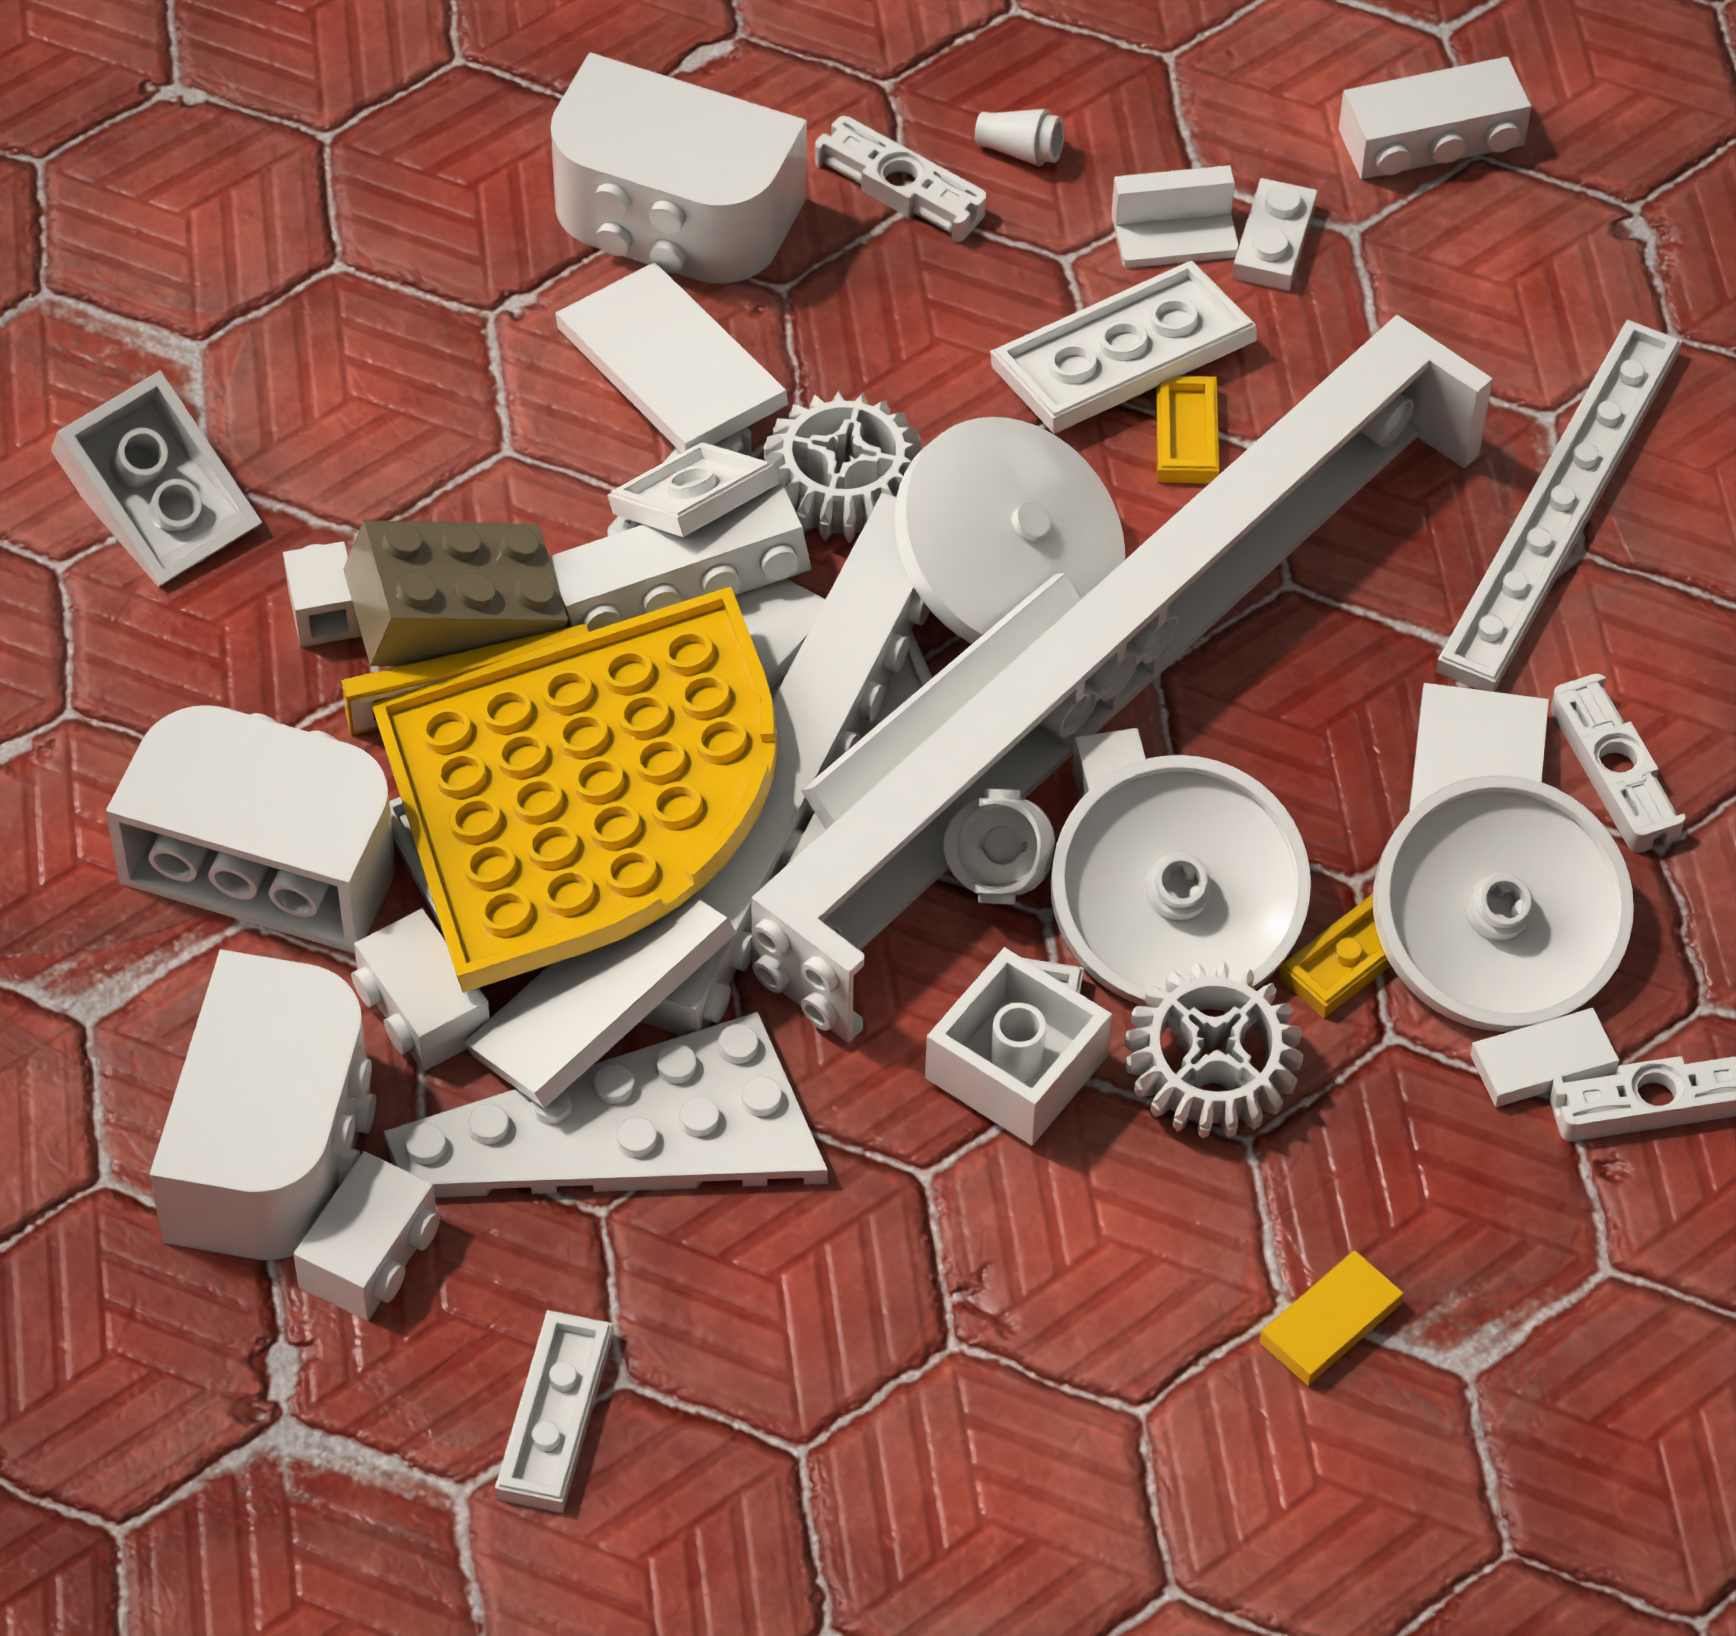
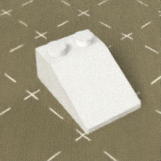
[50,370,262,588]

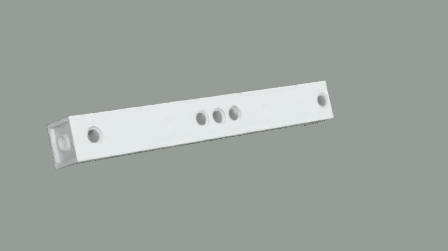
[751,315,1493,1043]

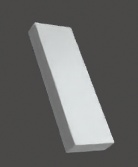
[495,1310,614,1513]

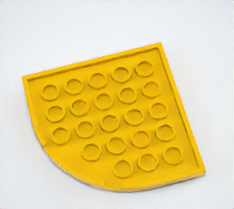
[371,586,778,993]

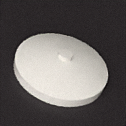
[895,417,1125,644]
[1050,755,1311,1011]
[1373,775,1634,1032]

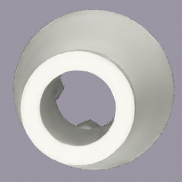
[975,109,1065,166]

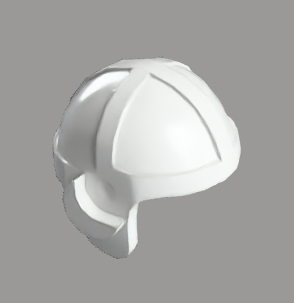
[943,788,1056,904]

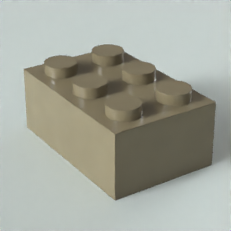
[343,520,568,666]

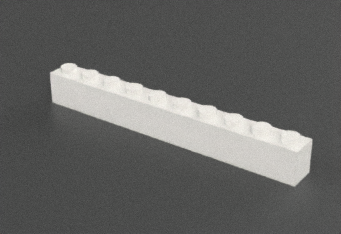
[640,493,930,1036]

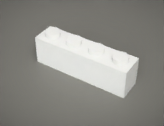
[549,479,812,632]

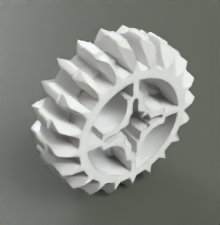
[764,390,923,545]
[1124,961,1303,1139]

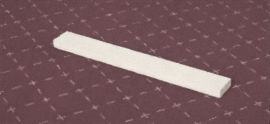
[1436,319,1682,692]

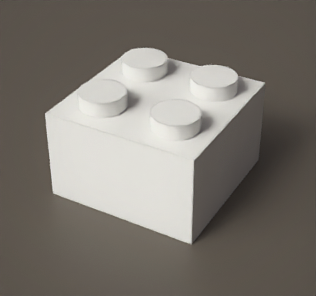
[925,947,1112,1146]

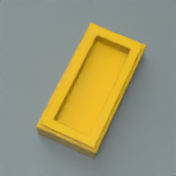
[1155,376,1219,484]
[1259,1250,1403,1386]

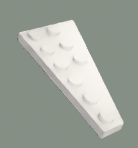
[384,1012,828,1197]

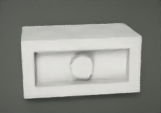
[1111,165,1239,268]

